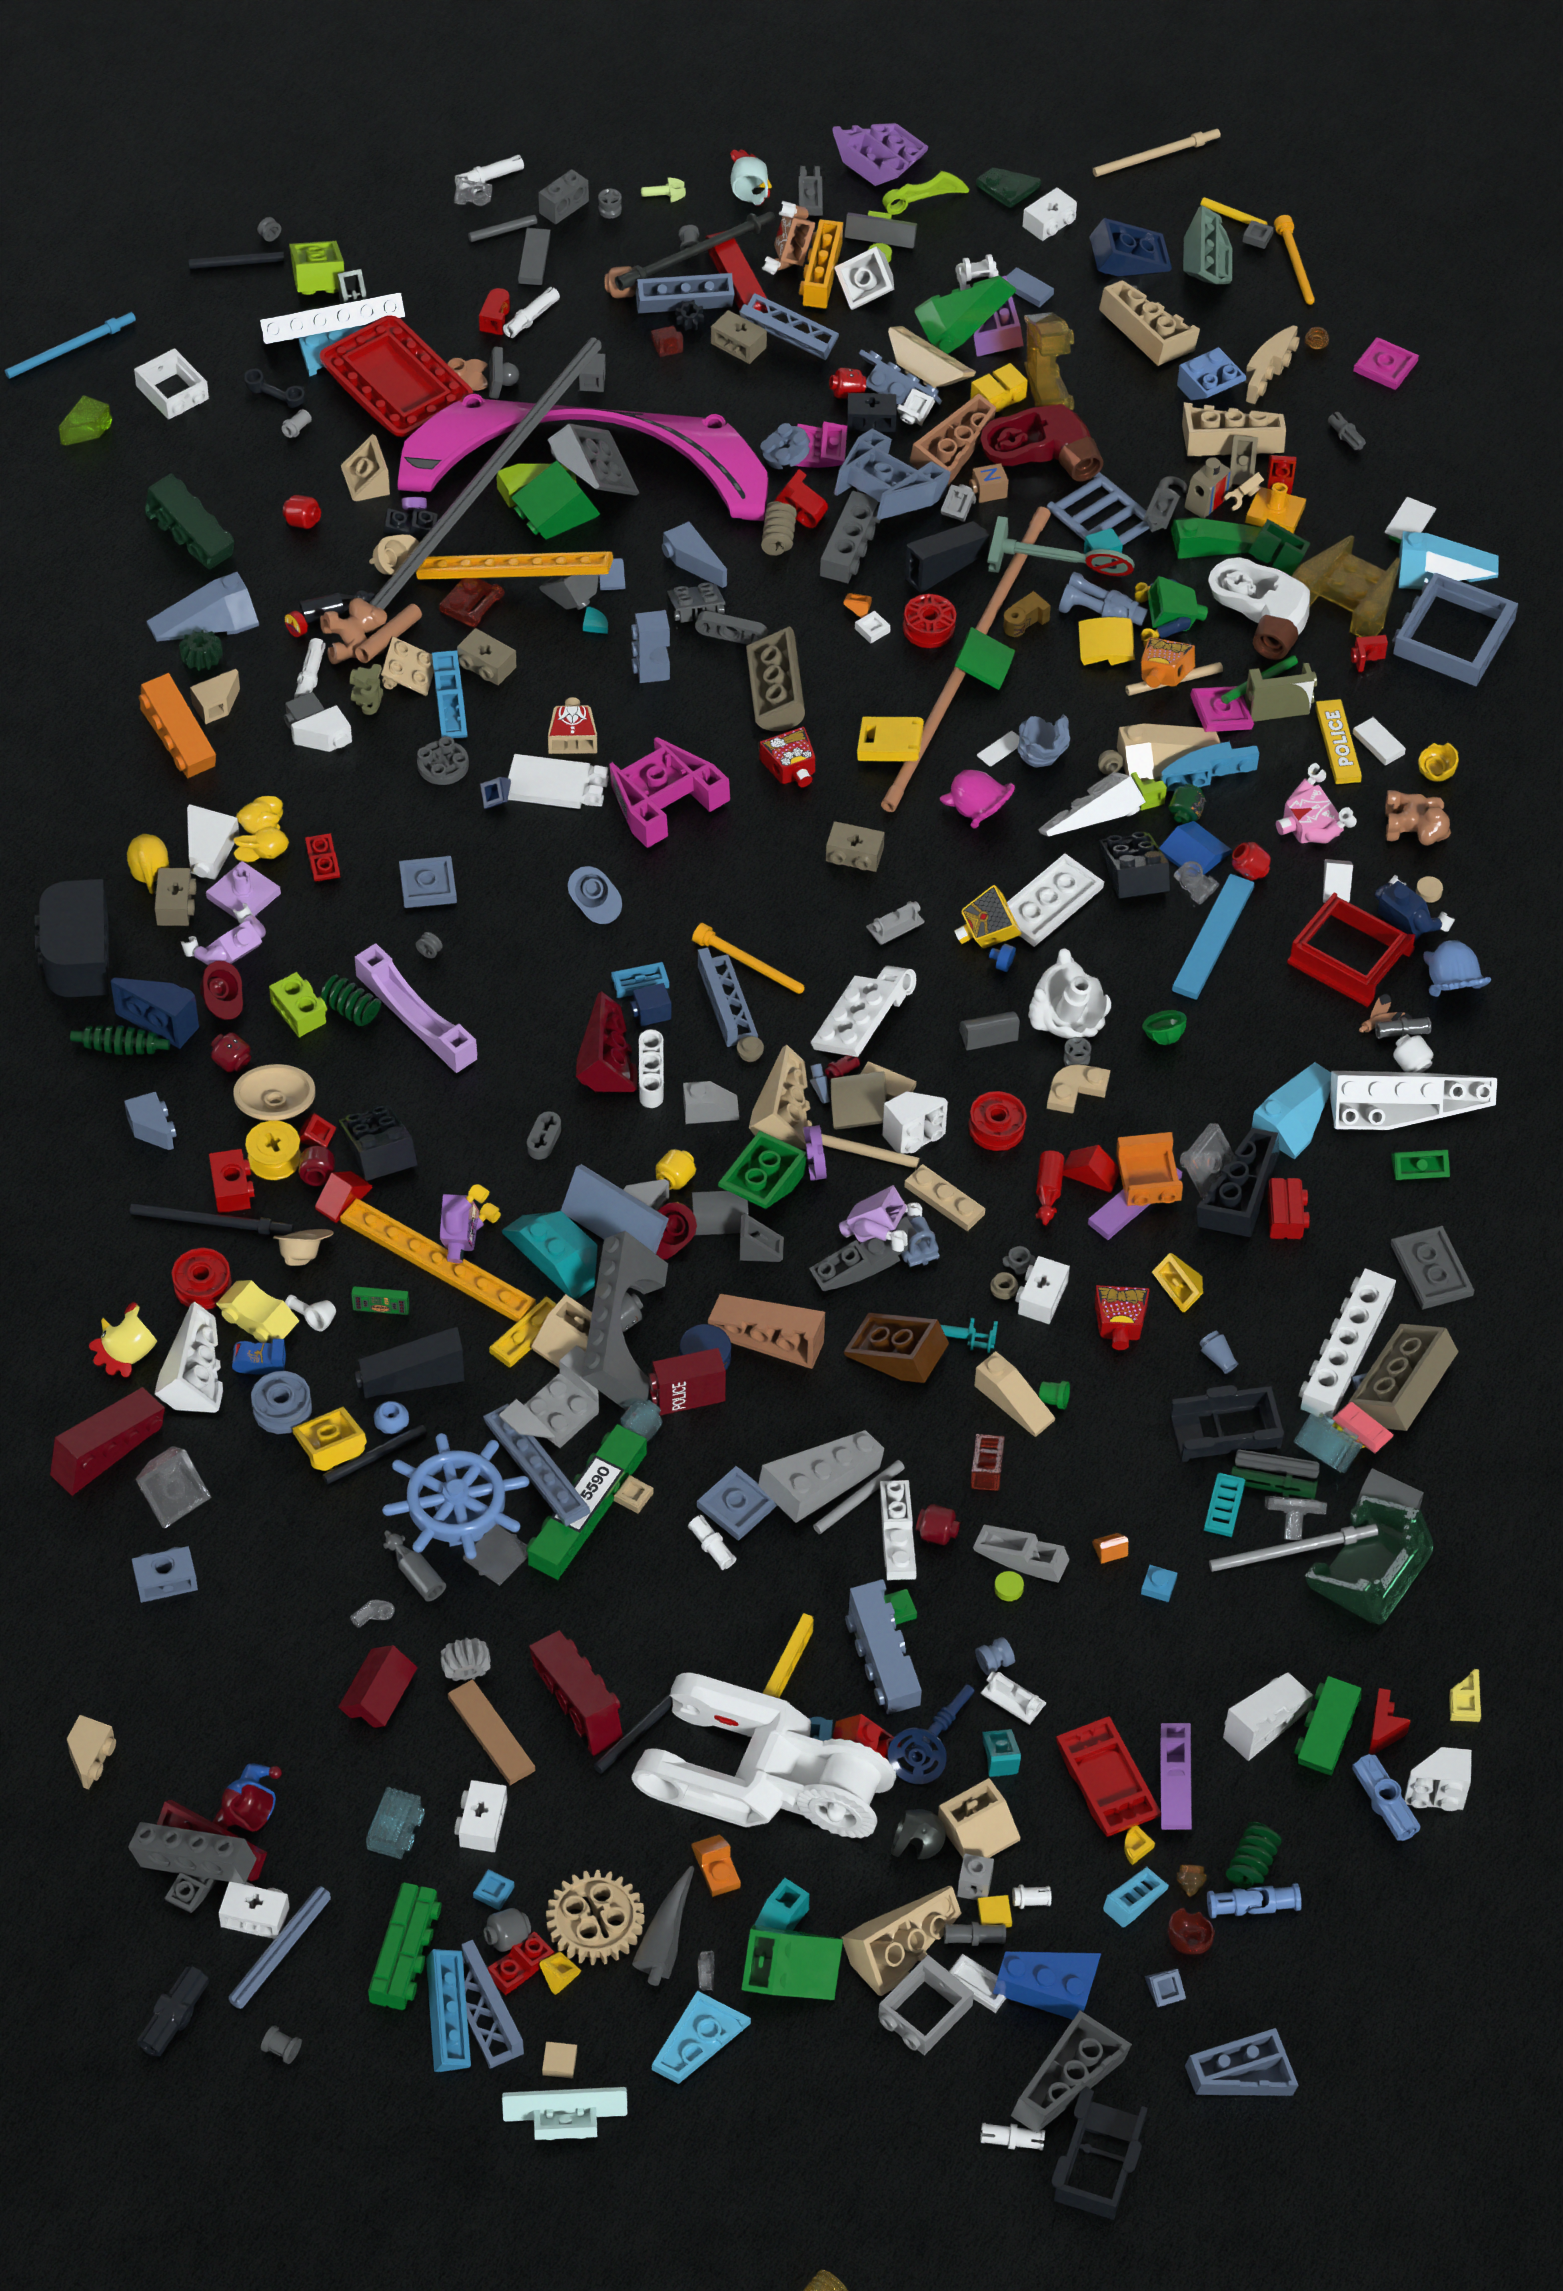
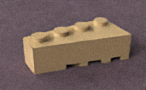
[1099,280,1200,366]

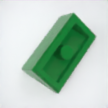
[1391,1150,1450,1180]

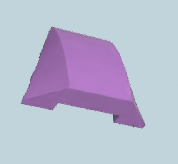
[832,123,928,186]

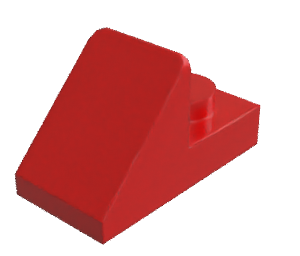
[1369,1688,1410,1754]

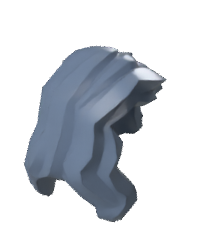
[1017,714,1070,768]

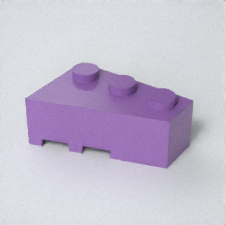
[974,276,1023,356]

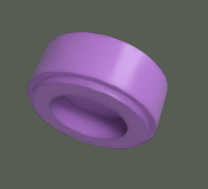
[402,497,427,510]

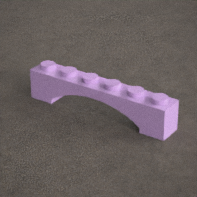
[355,943,477,1073]

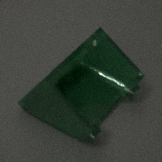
[1305,1496,1433,1625]

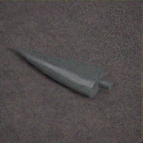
[632,1866,694,1986]

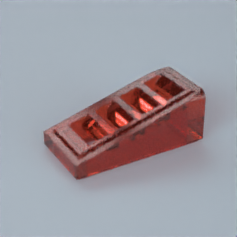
[971,1434,1005,1491]

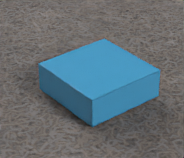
[473,1869,515,1911]

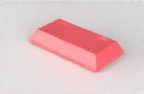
[1332,1401,1393,1453]

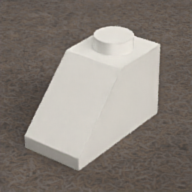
[291,705,352,752]

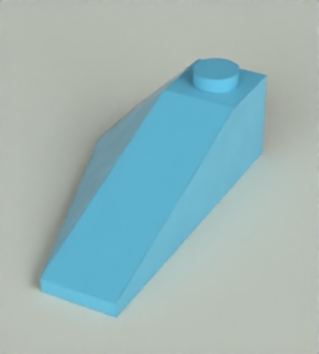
[1399,531,1498,590]
[1251,1062,1331,1159]

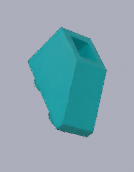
[749,1878,809,1936]

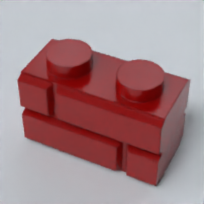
[1267,1178,1309,1239]

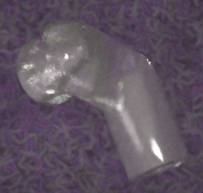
[350,1600,395,1628]

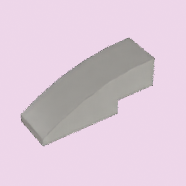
[973,1525,1069,1582]

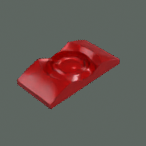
[1056,1716,1161,1837]

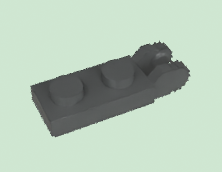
[798,166,823,216]

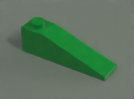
[915,275,1016,354]
[1169,517,1262,559]

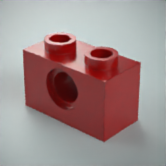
[209,1149,255,1213]

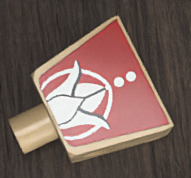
[548,698,597,754]

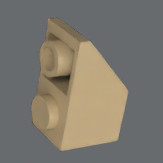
[190,669,240,724]
[67,1715,116,1789]

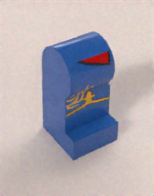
[232,1339,286,1375]

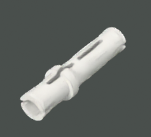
[455,155,524,190]
[503,287,560,338]
[294,638,326,699]

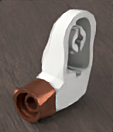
[1208,558,1310,660]

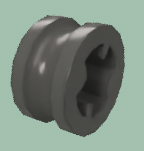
[257,217,281,241]
[416,932,442,958]

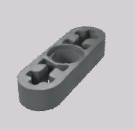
[695,611,768,645]

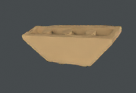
[888,326,976,388]

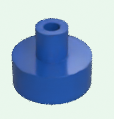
[989,944,1016,972]

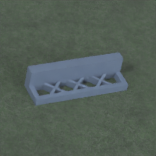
[740,293,839,360]
[698,948,758,1047]
[461,1940,524,2069]

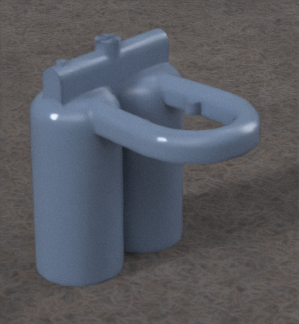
[901,1216,940,1267]

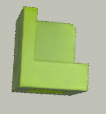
[1131,772,1167,810]

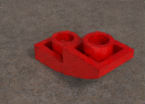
[305,833,340,882]
[487,1931,554,1995]

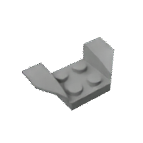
[499,1345,599,1448]

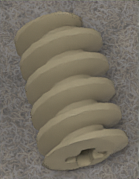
[761,501,797,555]

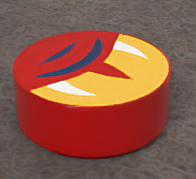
[285,611,308,637]

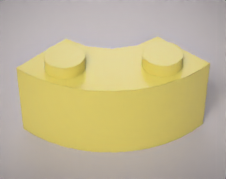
[216,1280,299,1343]

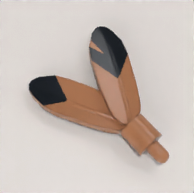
[1359,994,1412,1032]

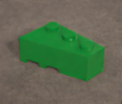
[1295,1676,1362,1776]

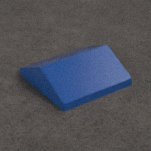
[1160,821,1232,881]

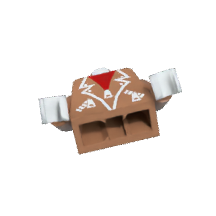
[762,201,815,275]

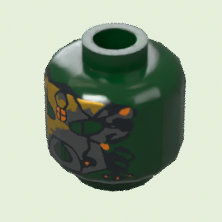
[1168,784,1206,824]

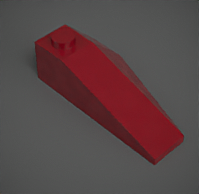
[576,991,638,1092]

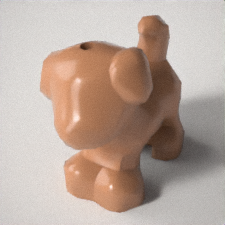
[320,598,387,664]
[1385,790,1451,845]

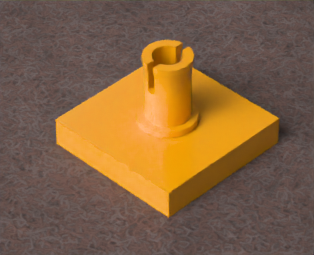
[1245,483,1306,533]

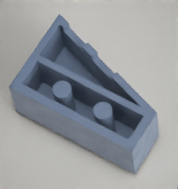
[1185,2028,1298,2096]

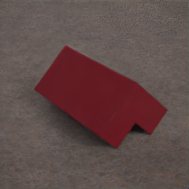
[339,1645,418,1728]

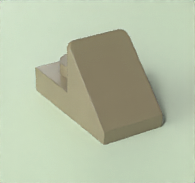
[1230,435,1258,486]

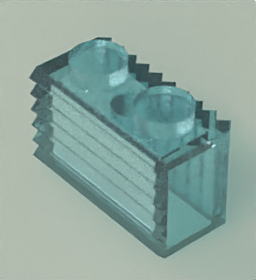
[1293,1412,1363,1473]
[366,1787,425,1859]

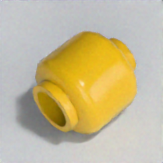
[656,1149,696,1190]

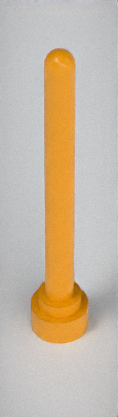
[1274,215,1315,305]
[692,923,804,994]

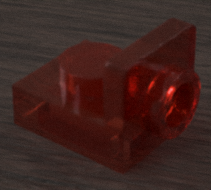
[651,326,683,357]

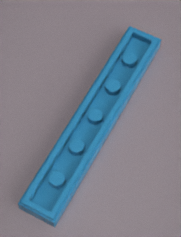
[1172,874,1254,1000]

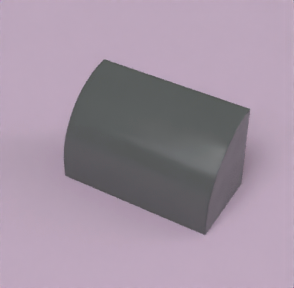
[959,1011,1020,1050]
[692,1191,748,1235]
[1356,1468,1424,1532]

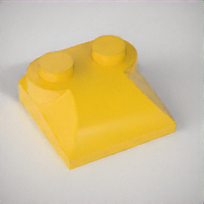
[292,1407,367,1471]

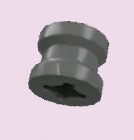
[598,189,622,219]
[1063,1037,1091,1067]

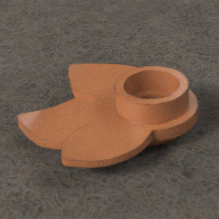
[447,358,488,391]

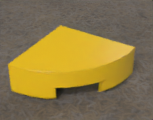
[1124,1826,1155,1865]

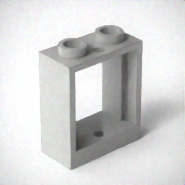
[878,1955,974,2055]

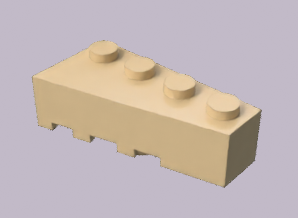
[1182,403,1286,456]

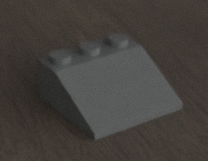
[548,424,639,495]

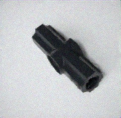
[137,1966,209,2057]

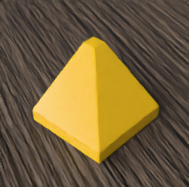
[539,1951,581,1995]

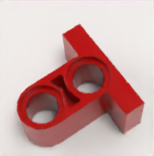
[774,469,828,528]

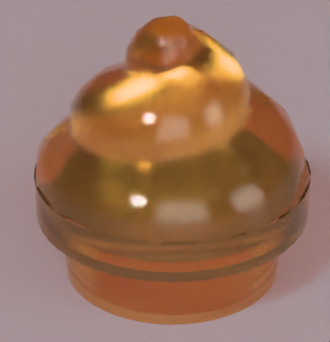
[1176,1865,1207,1896]

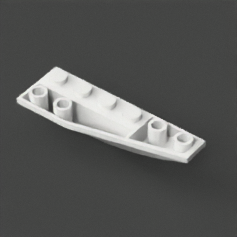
[1330,1071,1497,1130]

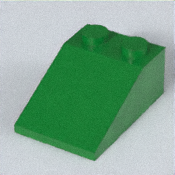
[718,1130,807,1209]

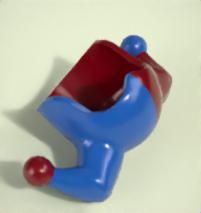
[213,1763,282,1832]

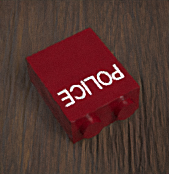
[649,1348,726,1415]

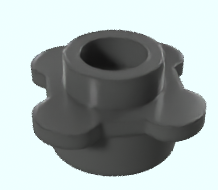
[1003,1246,1036,1275]

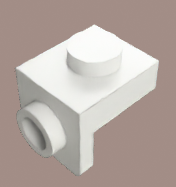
[896,389,935,426]

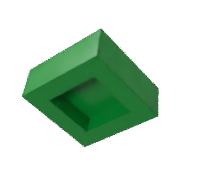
[884,1589,917,1625]

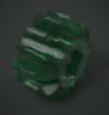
[179,629,223,671]

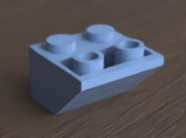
[1177,347,1247,400]

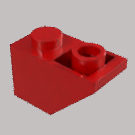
[1267,455,1296,495]
[832,1714,901,1761]

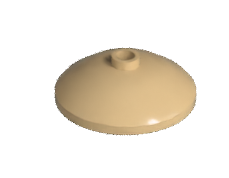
[234,1064,315,1121]

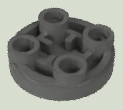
[417,737,469,785]

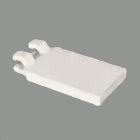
[508,754,609,809]

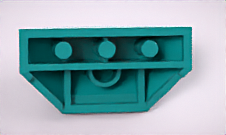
[502,1211,597,1300]

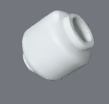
[1393,1035,1433,1073]

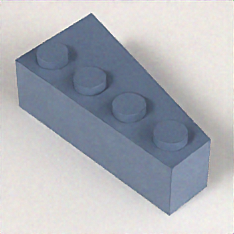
[845,1579,922,1715]

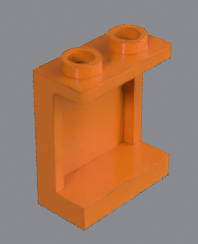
[1116,1132,1183,1206]

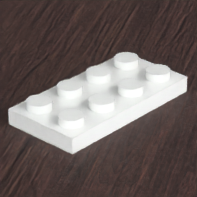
[1007,854,1104,947]

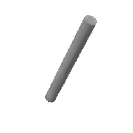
[813,1460,904,1534]

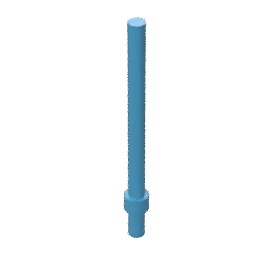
[5,312,136,379]

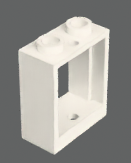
[134,348,209,420]

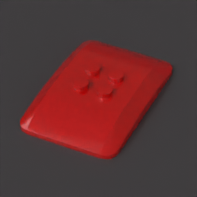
[320,315,473,437]

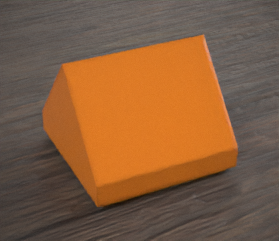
[1092,1533,1128,1564]

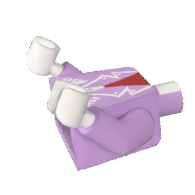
[181,903,266,965]
[839,1185,922,1252]

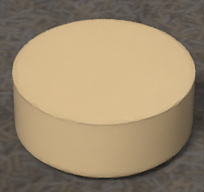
[1416,877,1443,902]

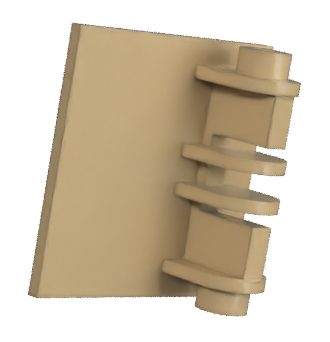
[381,637,434,696]

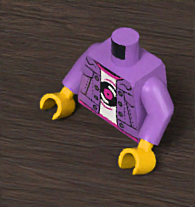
[440,1184,501,1263]

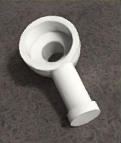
[285,1295,336,1331]

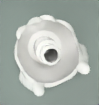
[1028,948,1111,1039]

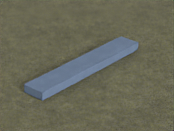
[483,1404,591,1526]

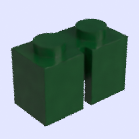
[1248,519,1310,577]

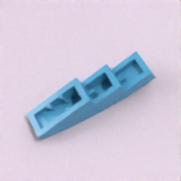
[432,651,467,738]

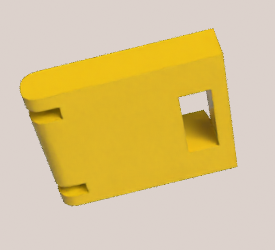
[857,717,924,761]

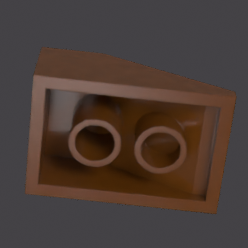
[844,1313,949,1383]

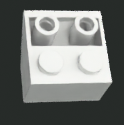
[883,1091,948,1155]
[1404,1747,1471,1811]

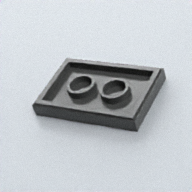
[1391,1226,1474,1309]

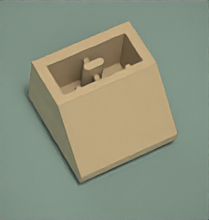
[531,1294,592,1368]
[938,1778,1020,1859]

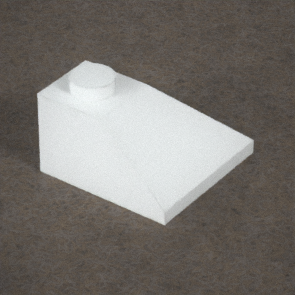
[834,247,894,310]

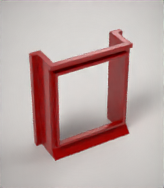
[1287,892,1415,1007]

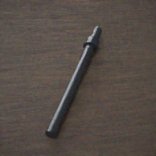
[130,1203,294,1235]

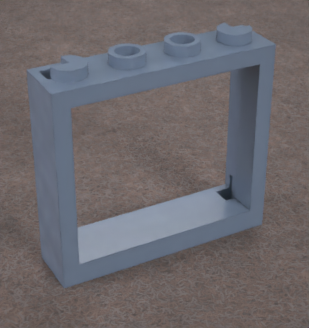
[1392,572,1518,686]

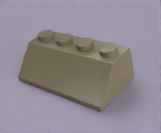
[1349,1324,1458,1431]

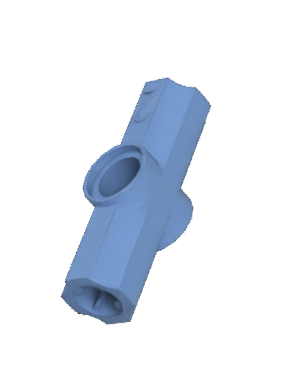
[1352,1754,1420,1841]

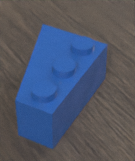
[993,1952,1101,2020]

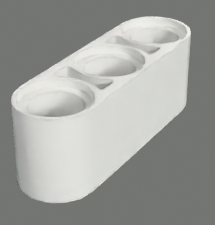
[639,1030,664,1108]

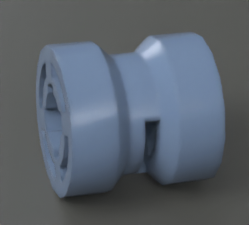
[975,1637,1015,1675]

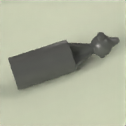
[383,1531,446,1601]

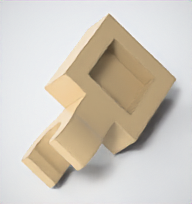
[1223,472,1264,511]

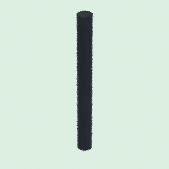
[189,252,284,269]
[322,1424,427,1485]
[594,1692,673,1774]

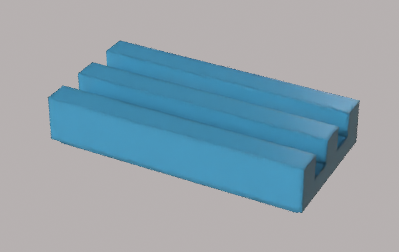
[611,962,669,998]

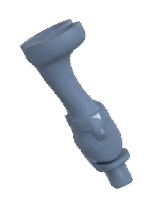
[1059,572,1148,626]

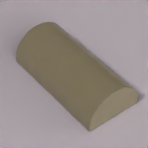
[746,626,805,731]

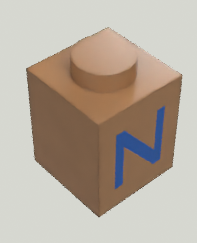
[969,463,1008,503]

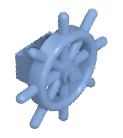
[382,1433,529,1559]

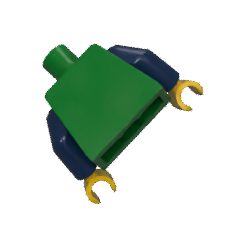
[1135,576,1208,648]

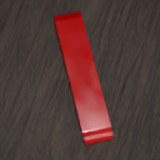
[705,230,768,313]

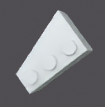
[1223,1672,1313,1761]

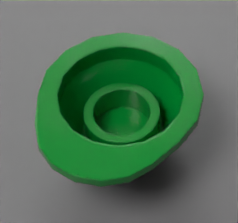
[1142,1010,1187,1045]

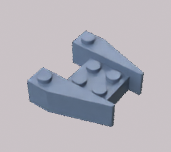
[834,429,951,520]

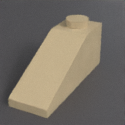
[975,1351,1055,1437]

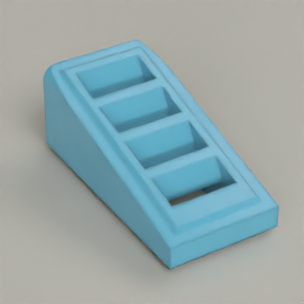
[1103,1867,1169,1927]

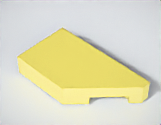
[1449,1669,1481,1722]

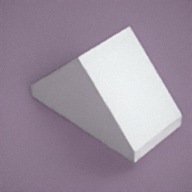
[1323,859,1353,903]

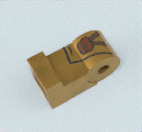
[1003,591,1050,637]

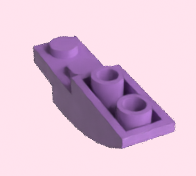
[1161,1723,1192,1830]

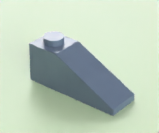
[662,522,727,588]

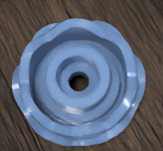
[374,1401,409,1434]

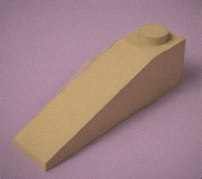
[1117,724,1220,781]

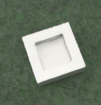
[855,611,890,644]

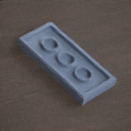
[561,1164,669,1254]

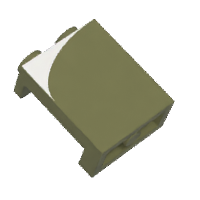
[1245,663,1317,722]

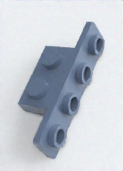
[859,349,942,406]

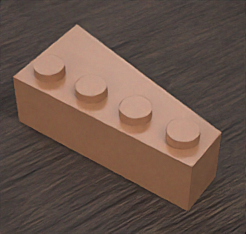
[910,394,996,488]
[708,1294,825,1369]

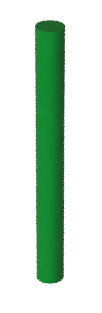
[1221,655,1298,704]

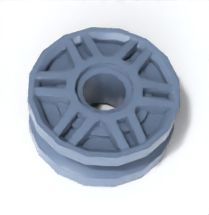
[251,1371,312,1434]

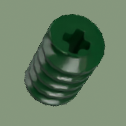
[321,974,381,1026]
[1226,1822,1282,1889]

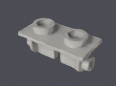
[866,901,924,945]

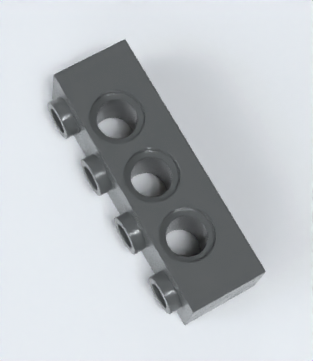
[820,491,881,583]
[128,1822,256,1884]

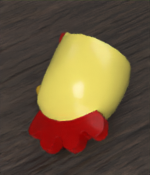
[89,1302,157,1378]

